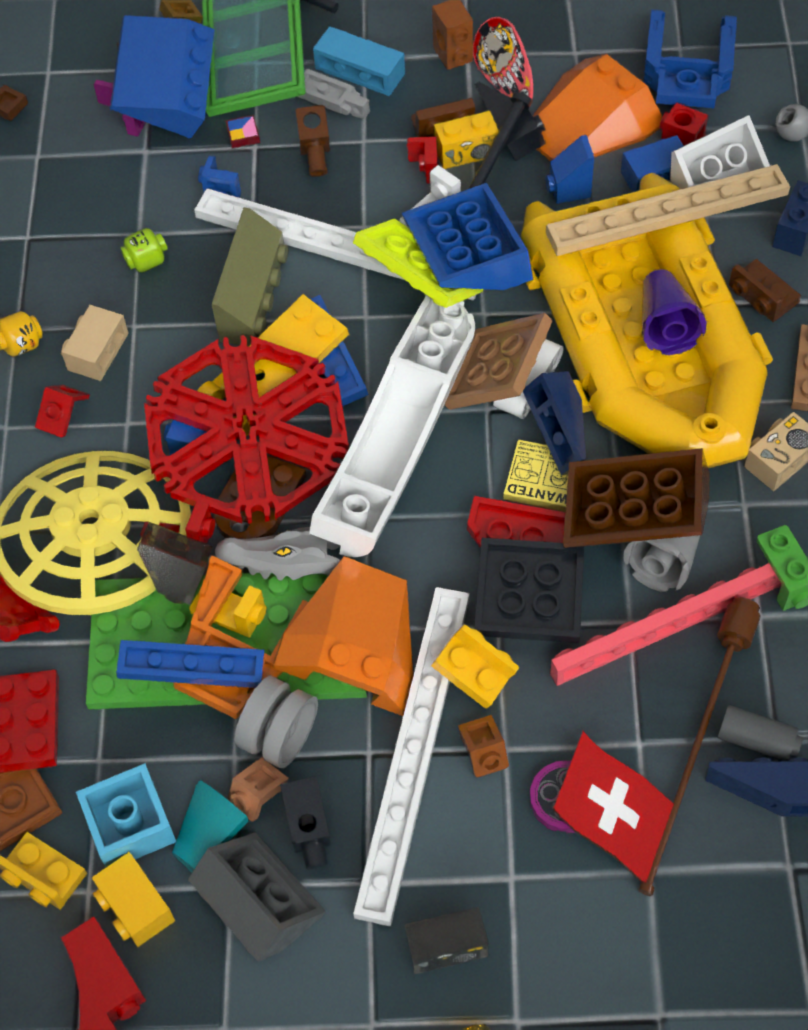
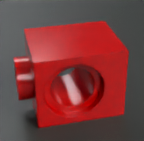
[659,102,708,146]

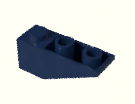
[705,757,808,817]

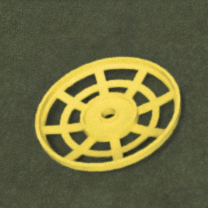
[0,451,191,615]

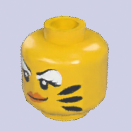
[0,311,42,357]

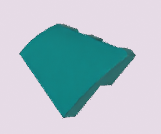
[172,780,249,872]

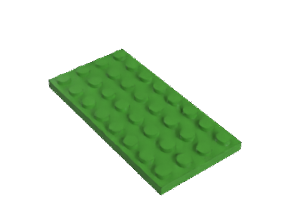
[86,573,367,710]

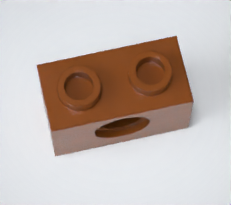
[432,0,473,70]

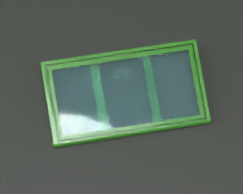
[202,0,306,117]

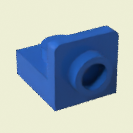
[198,155,241,198]

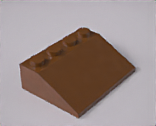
[563,448,710,548]

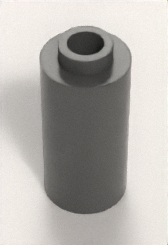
[717,705,803,762]

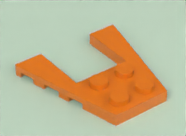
[173,555,308,719]

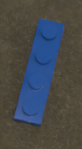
[310,295,369,406]
[116,640,264,688]

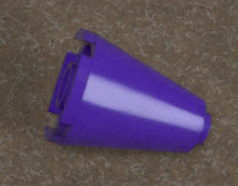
[642,269,707,355]

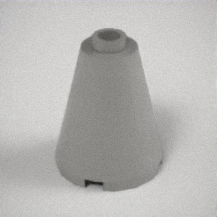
[624,536,700,592]

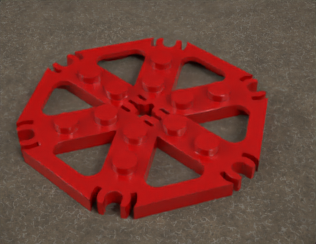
[144,335,349,524]

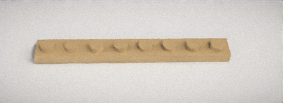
[546,164,790,256]

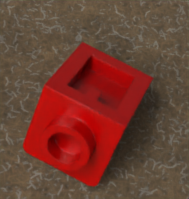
[407,137,438,184]

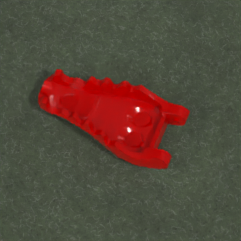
[0,573,60,642]

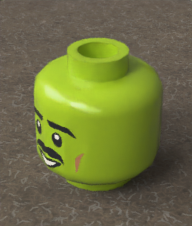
[120,228,168,273]

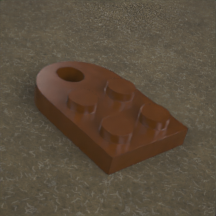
[214,455,306,539]

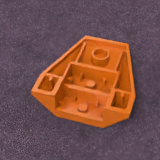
[532,54,662,161]
[272,556,413,716]

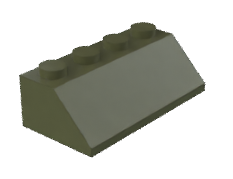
[212,207,288,346]

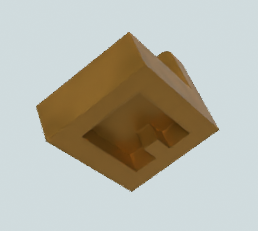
[159,0,203,24]

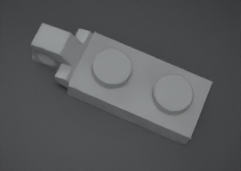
[297,69,370,119]

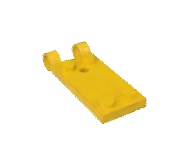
[197,294,349,436]

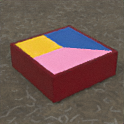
[226,115,260,149]

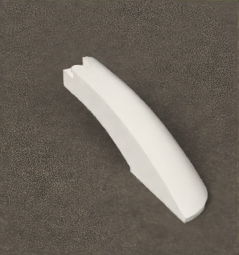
[309,295,475,557]

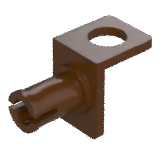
[296,105,330,177]

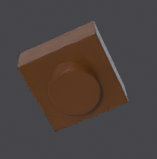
[0,85,28,122]

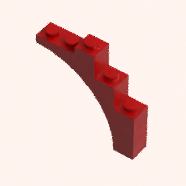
[61,916,146,1030]

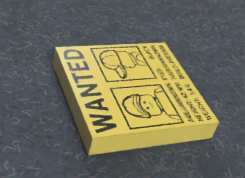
[504,440,568,512]

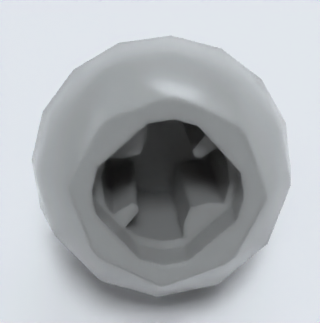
[775,104,808,142]

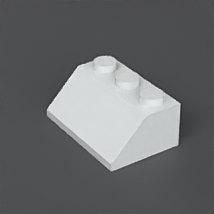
[670,115,770,189]

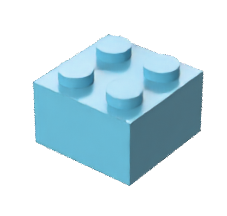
[76,763,176,867]

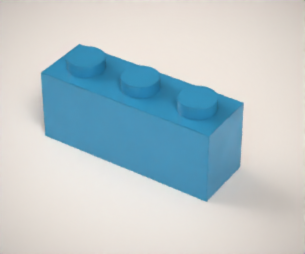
[313,26,405,96]

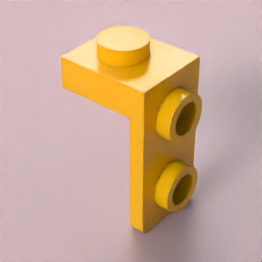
[189,585,267,638]

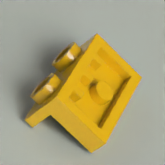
[431,624,519,709]
[0,832,87,910]

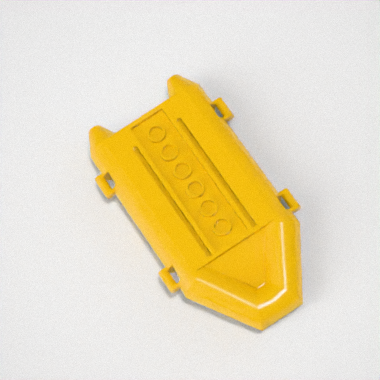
[521,173,773,468]

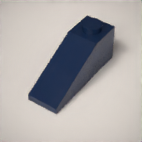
[523,371,586,475]

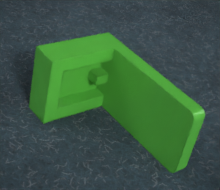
[756,525,808,611]

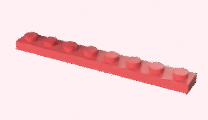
[550,562,782,686]

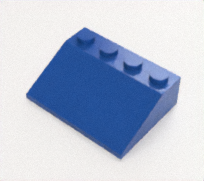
[110,15,214,138]
[402,183,533,290]

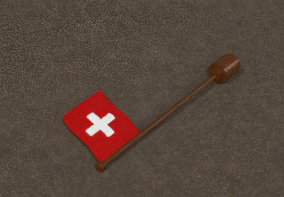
[553,597,761,896]

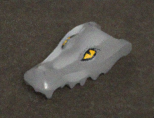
[215,527,340,580]

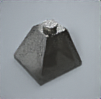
[137,522,213,605]

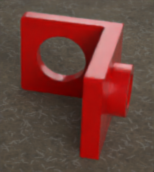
[35,385,90,438]

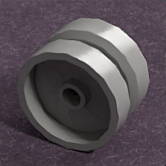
[234,675,318,768]

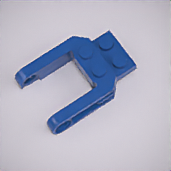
[643,9,737,108]

